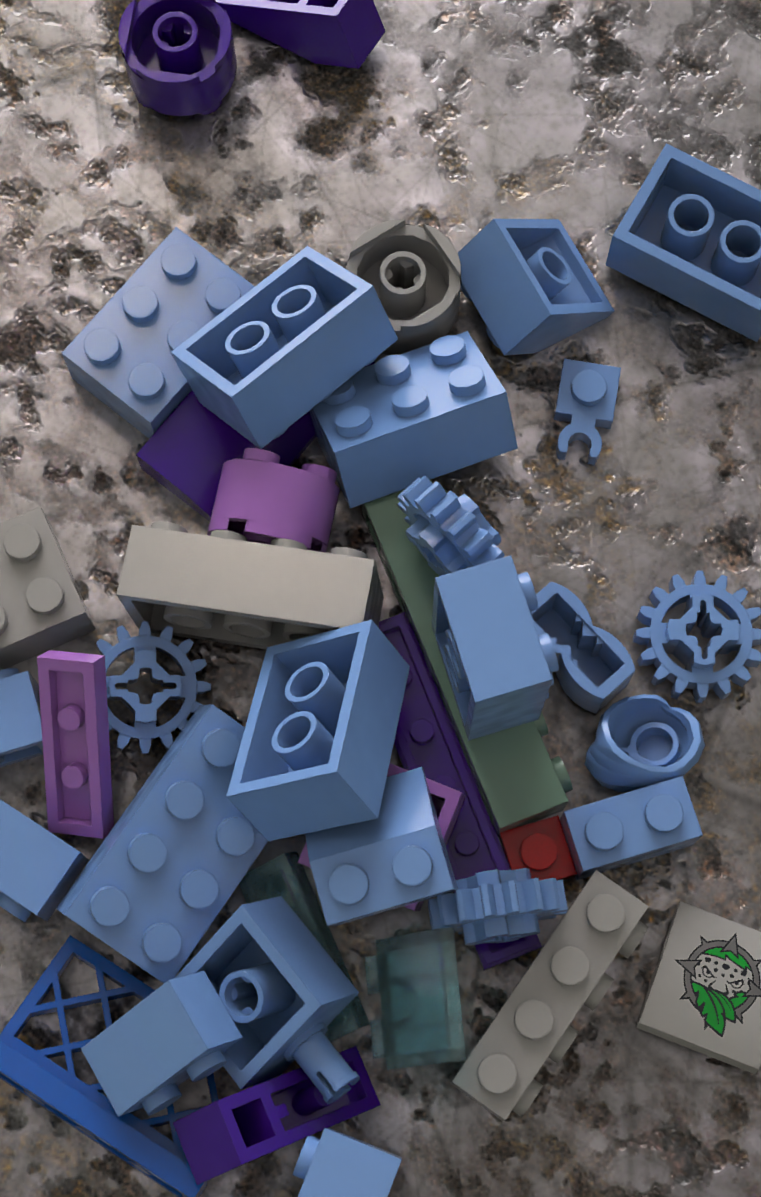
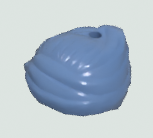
[585,694,705,792]

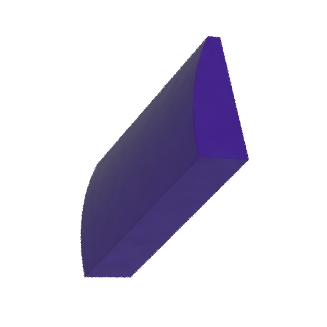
[136,362,375,522]

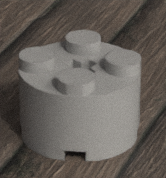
[346,220,461,356]

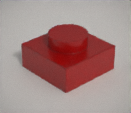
[499,815,577,880]

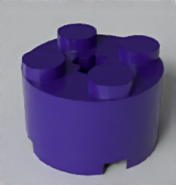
[118,0,237,116]

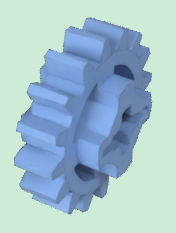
[397,476,505,576]
[633,570,761,703]
[96,621,211,754]
[427,868,568,946]

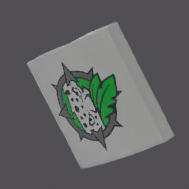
[636,901,761,1074]

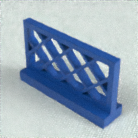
[0,935,275,1197]

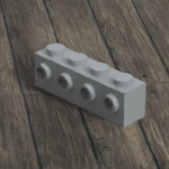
[450,870,649,1121]

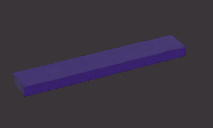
[378,612,542,971]

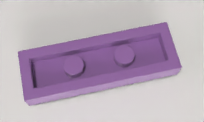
[37,650,114,839]

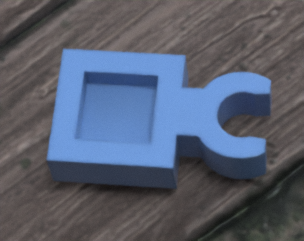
[554,359,621,465]

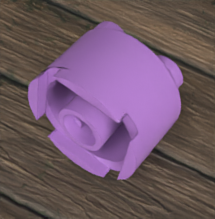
[207,448,340,552]

